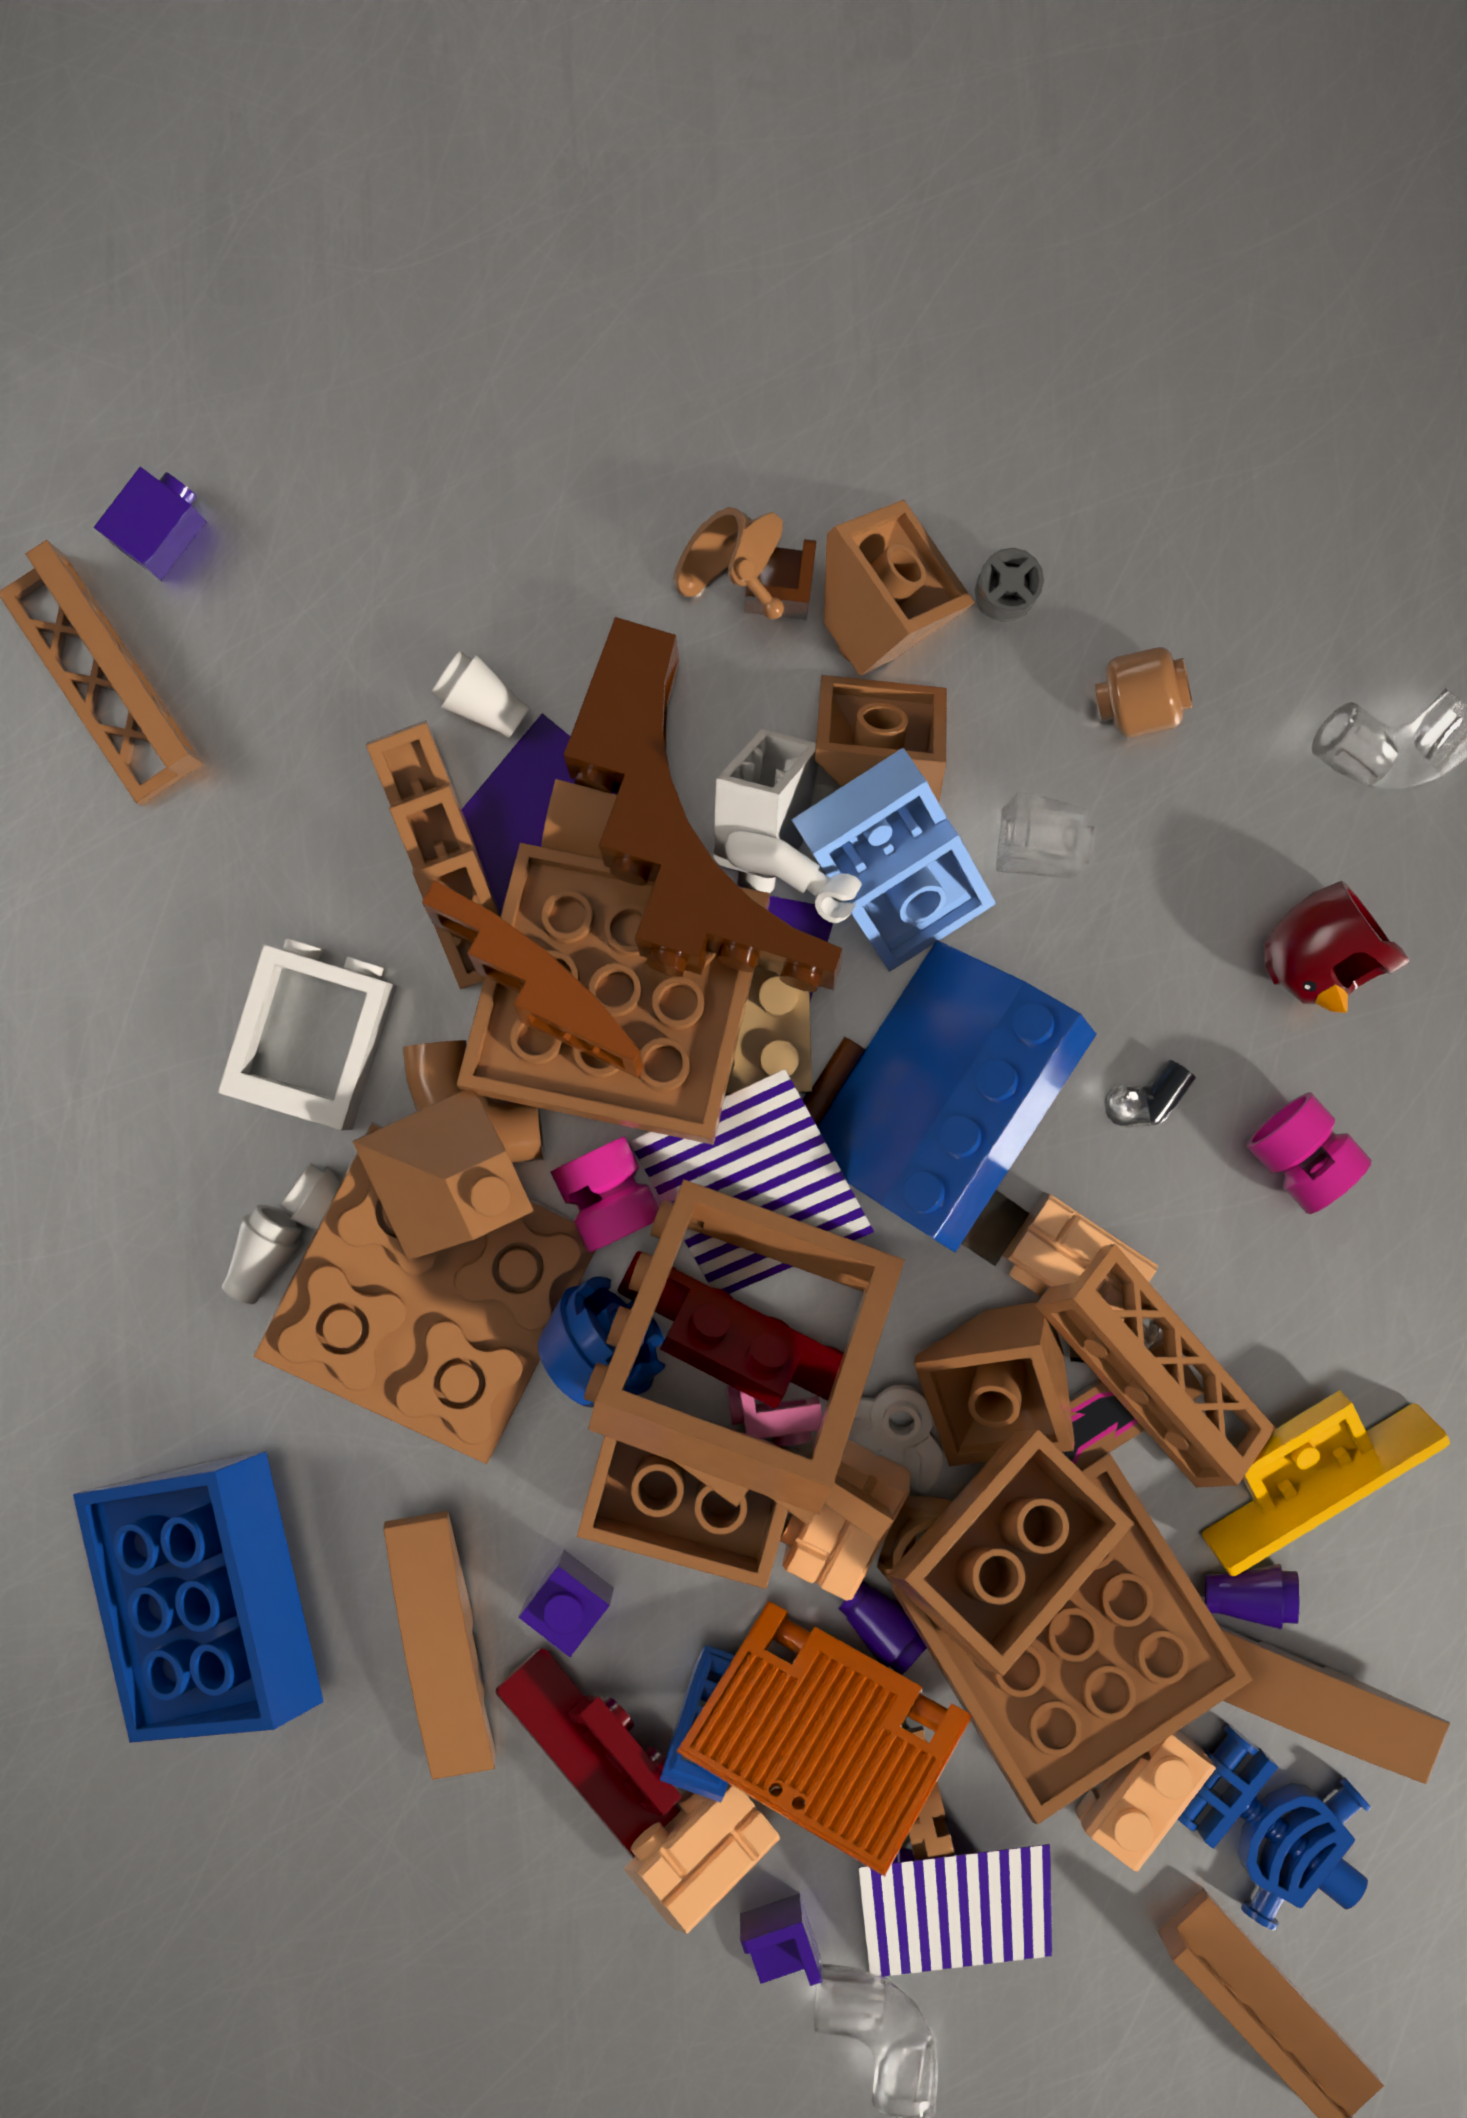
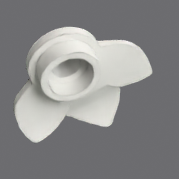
[848,1385,943,1496]

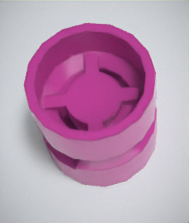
[1247,1092,1372,1214]
[550,1136,659,1253]

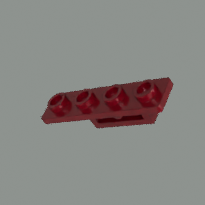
[617,1251,843,1409]
[496,1649,683,1858]

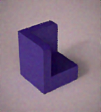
[740,1893,823,1986]

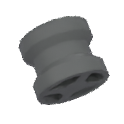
[974,548,1044,622]

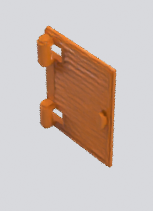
[677,1601,972,1877]

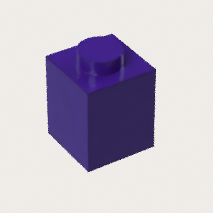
[93,466,207,581]
[518,1550,614,1657]

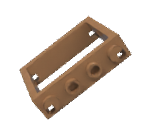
[583,1180,905,1515]

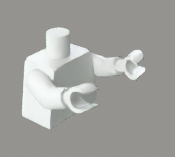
[714,729,861,923]

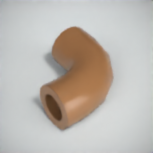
[403,1040,544,1163]

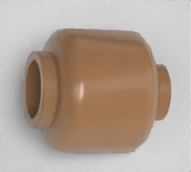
[1095,647,1193,738]

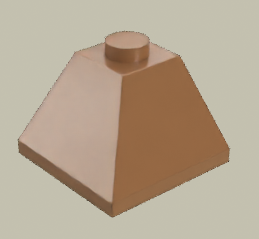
[824,500,975,676]
[814,675,947,803]
[352,1090,534,1260]
[914,1302,1075,1467]

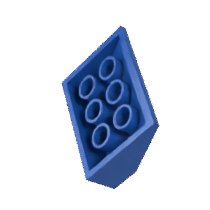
[818,940,1097,1253]
[73,1451,324,1743]

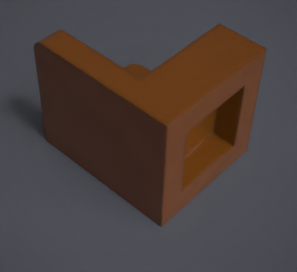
[744,539,817,620]

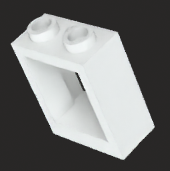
[218,938,397,1131]

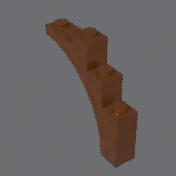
[563,617,842,992]

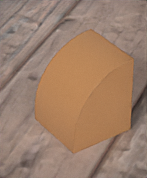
[541,779,617,859]

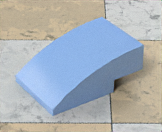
[792,748,996,972]

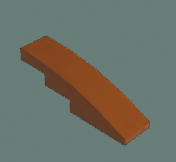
[422,880,644,1078]

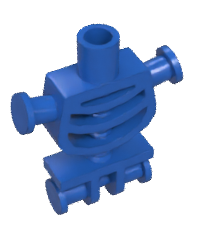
[1177,1724,1372,1930]

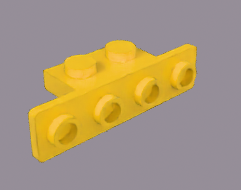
[1202,1390,1450,1576]

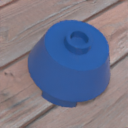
[538,1276,666,1408]

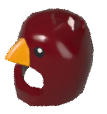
[1265,881,1409,1013]

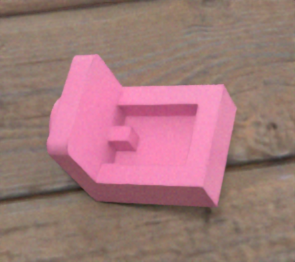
[727,1386,822,1446]

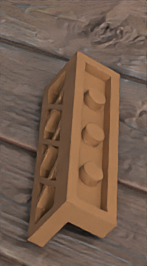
[0,540,204,805]
[1035,1244,1276,1488]
[1158,1888,1384,2118]

